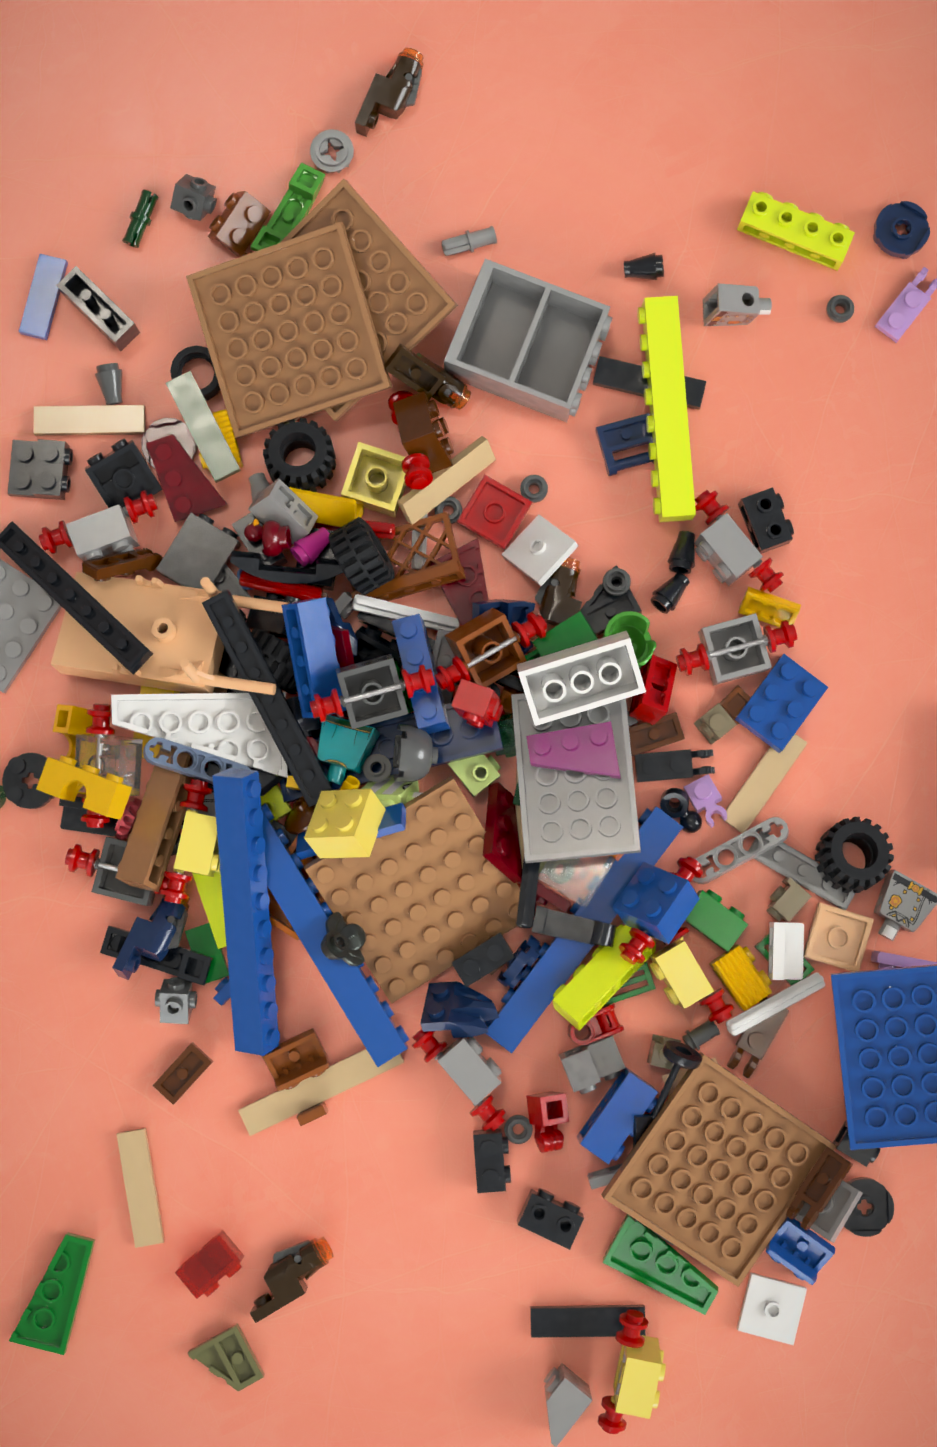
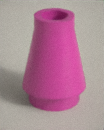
[290,527,330,566]

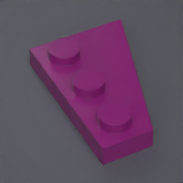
[526,721,621,779]

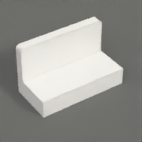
[768,922,804,980]

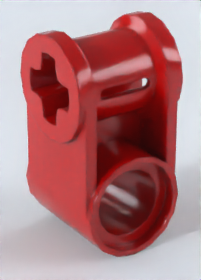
[567,1003,624,1045]

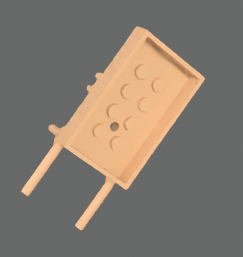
[51,572,289,695]

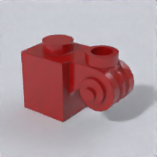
[526,1091,569,1153]

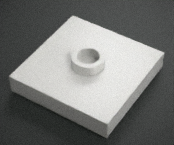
[502,515,578,586]
[737,1272,807,1346]

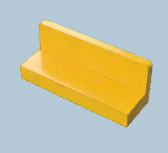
[289,487,364,527]

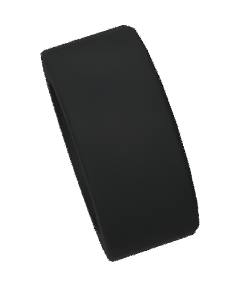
[170,345,220,400]

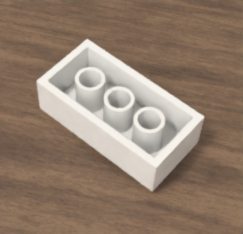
[516,631,646,726]

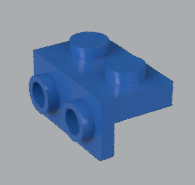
[766,1217,835,1285]

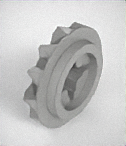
[310,129,354,173]

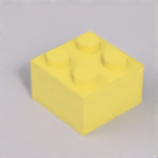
[341,442,406,518]
[304,789,386,858]

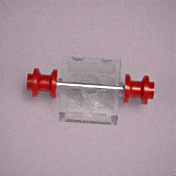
[75,704,143,828]

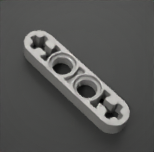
[693,817,789,884]

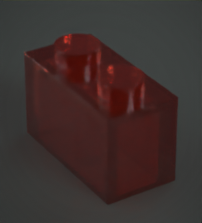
[175,1229,244,1299]

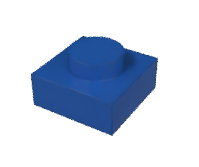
[214,977,231,1006]

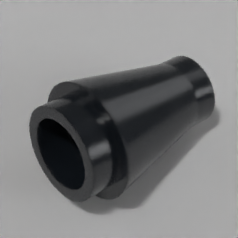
[624,253,664,280]
[667,531,695,574]
[651,572,690,614]

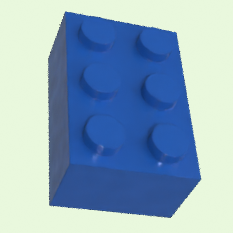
[577,1067,658,1165]

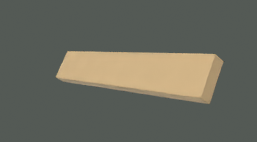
[238,1049,404,1136]

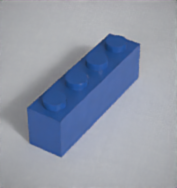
[281,597,346,718]
[392,614,450,734]

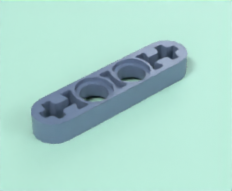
[143,737,251,784]

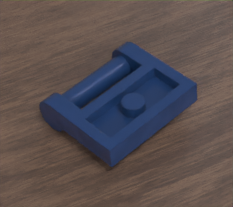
[595,413,654,476]

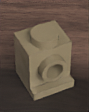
[693,703,737,745]
[766,877,812,922]
[647,1034,681,1070]

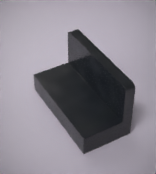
[59,797,118,837]

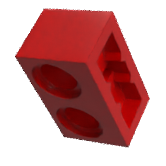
[628,654,678,725]

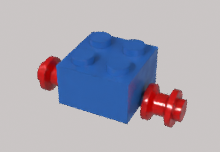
[613,857,703,965]

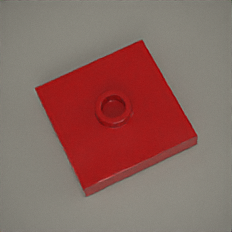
[457,475,533,551]

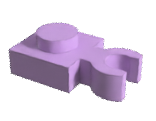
[684,774,727,828]

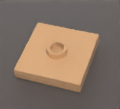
[803,902,874,972]

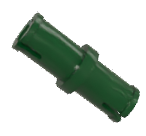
[122,190,159,248]

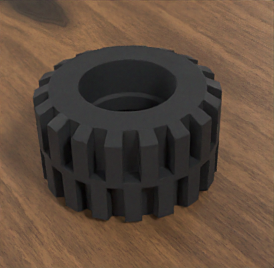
[263,418,336,492]
[329,517,394,596]
[251,628,297,694]
[815,817,894,893]

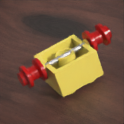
[159,779,220,904]
[649,927,734,1024]
[597,1310,666,1434]

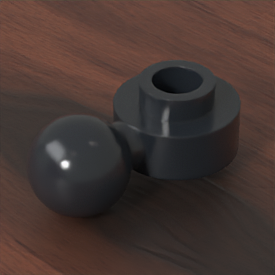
[660,788,702,833]

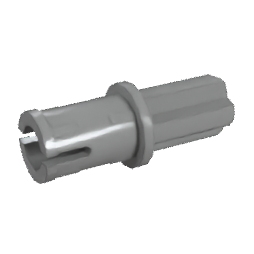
[442,226,497,256]

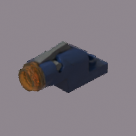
[112,895,190,980]

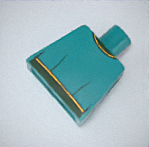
[317,715,380,786]

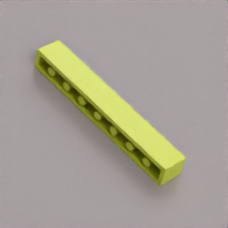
[637,296,696,522]

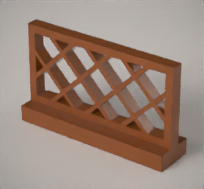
[351,511,466,602]

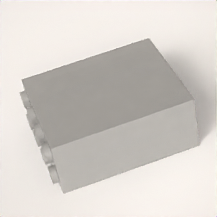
[444,259,613,423]

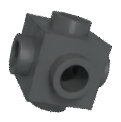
[170,174,217,221]
[155,977,197,1024]

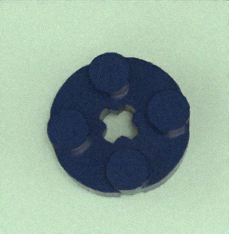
[873,201,930,259]
[497,935,542,989]

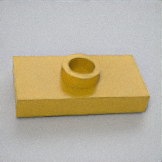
[738,586,801,627]

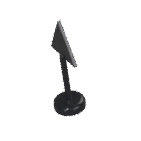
[633,1040,703,1148]

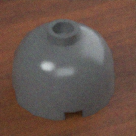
[393,724,438,782]

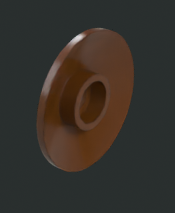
[284,796,316,834]

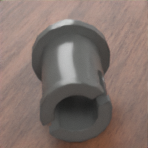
[682,1020,720,1051]

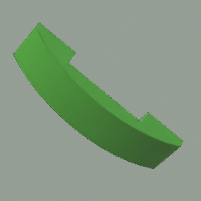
[250,163,326,252]

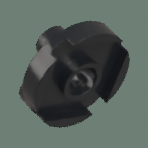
[2,753,55,809]
[844,1177,894,1237]

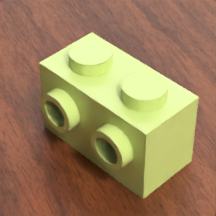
[447,754,501,797]

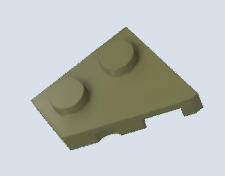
[188,1323,265,1391]

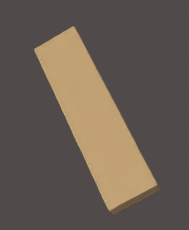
[33,405,145,436]
[397,436,496,525]
[720,734,808,833]
[116,1128,165,1248]

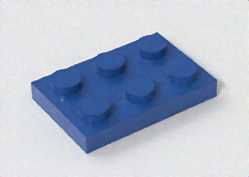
[735,654,828,753]

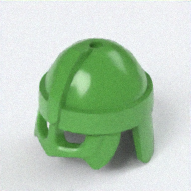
[603,611,656,668]

